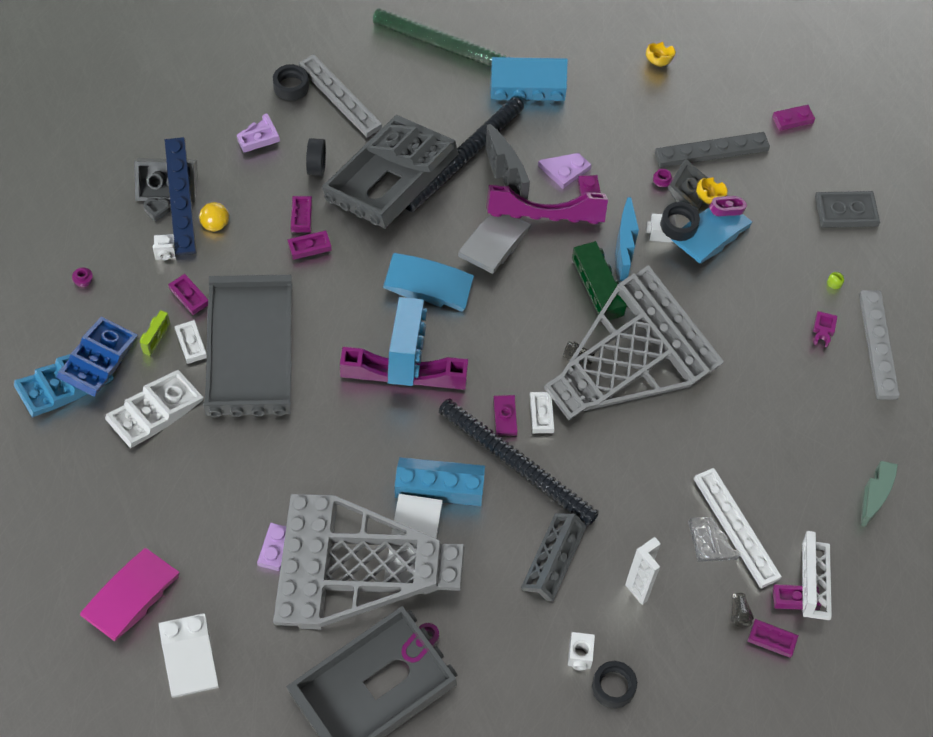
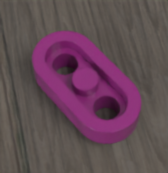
[709,196,747,216]
[401,623,440,662]

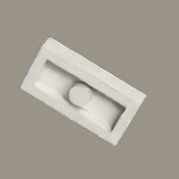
[174,320,207,364]
[530,392,554,434]

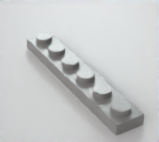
[299,54,382,138]
[859,290,900,400]

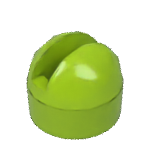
[827,272,844,289]

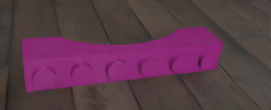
[486,185,608,224]
[340,347,468,390]

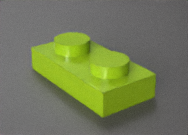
[140,310,170,356]

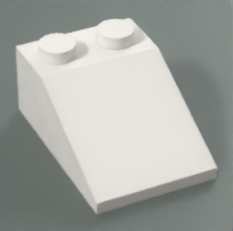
[158,613,219,698]

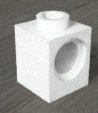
[567,632,595,670]

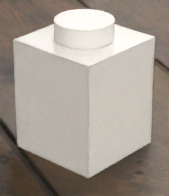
[646,214,676,243]

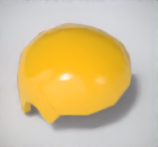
[646,42,676,67]
[696,177,728,205]
[199,202,230,232]

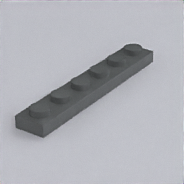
[655,132,770,168]

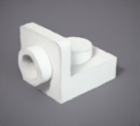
[153,234,176,260]

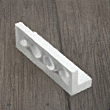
[802,531,832,620]
[625,537,661,605]

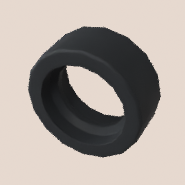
[273,64,309,101]
[306,138,326,176]
[660,202,700,241]
[592,661,638,708]

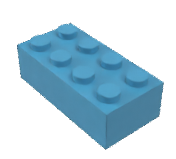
[388,297,427,386]

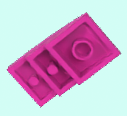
[80,548,180,641]

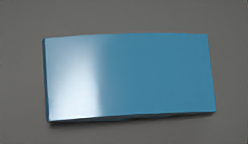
[615,197,639,283]
[671,208,753,263]
[383,253,474,312]
[14,354,114,417]

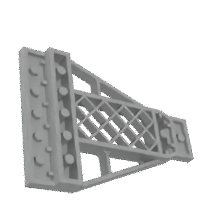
[544,265,724,420]
[273,494,465,630]

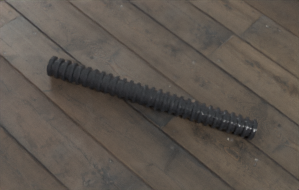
[405,97,524,212]
[439,398,599,526]

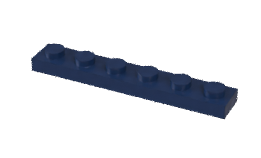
[164,137,196,256]

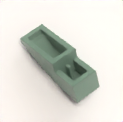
[861,461,898,526]

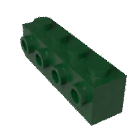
[572,241,628,321]

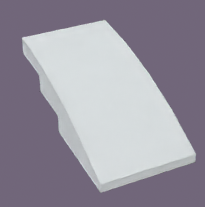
[105,370,203,448]
[384,494,443,583]

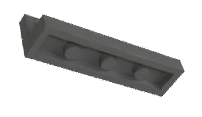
[521,513,587,601]

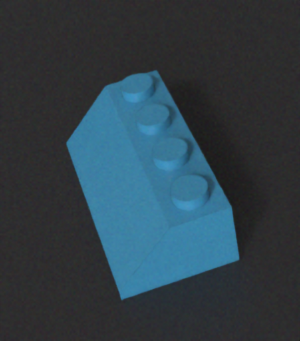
[490,57,568,101]
[395,457,485,506]

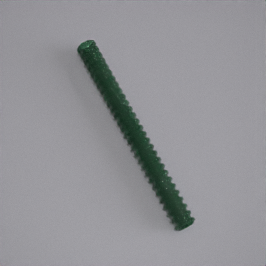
[373,8,511,67]

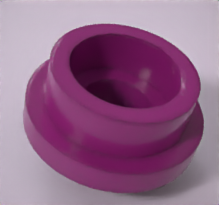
[653,169,672,187]
[72,267,93,287]

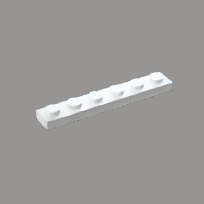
[694,468,782,589]

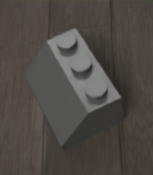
[134,158,198,202]

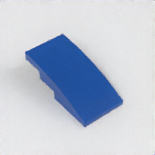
[56,316,138,397]

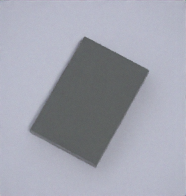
[815,191,880,228]

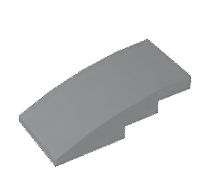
[458,215,531,274]

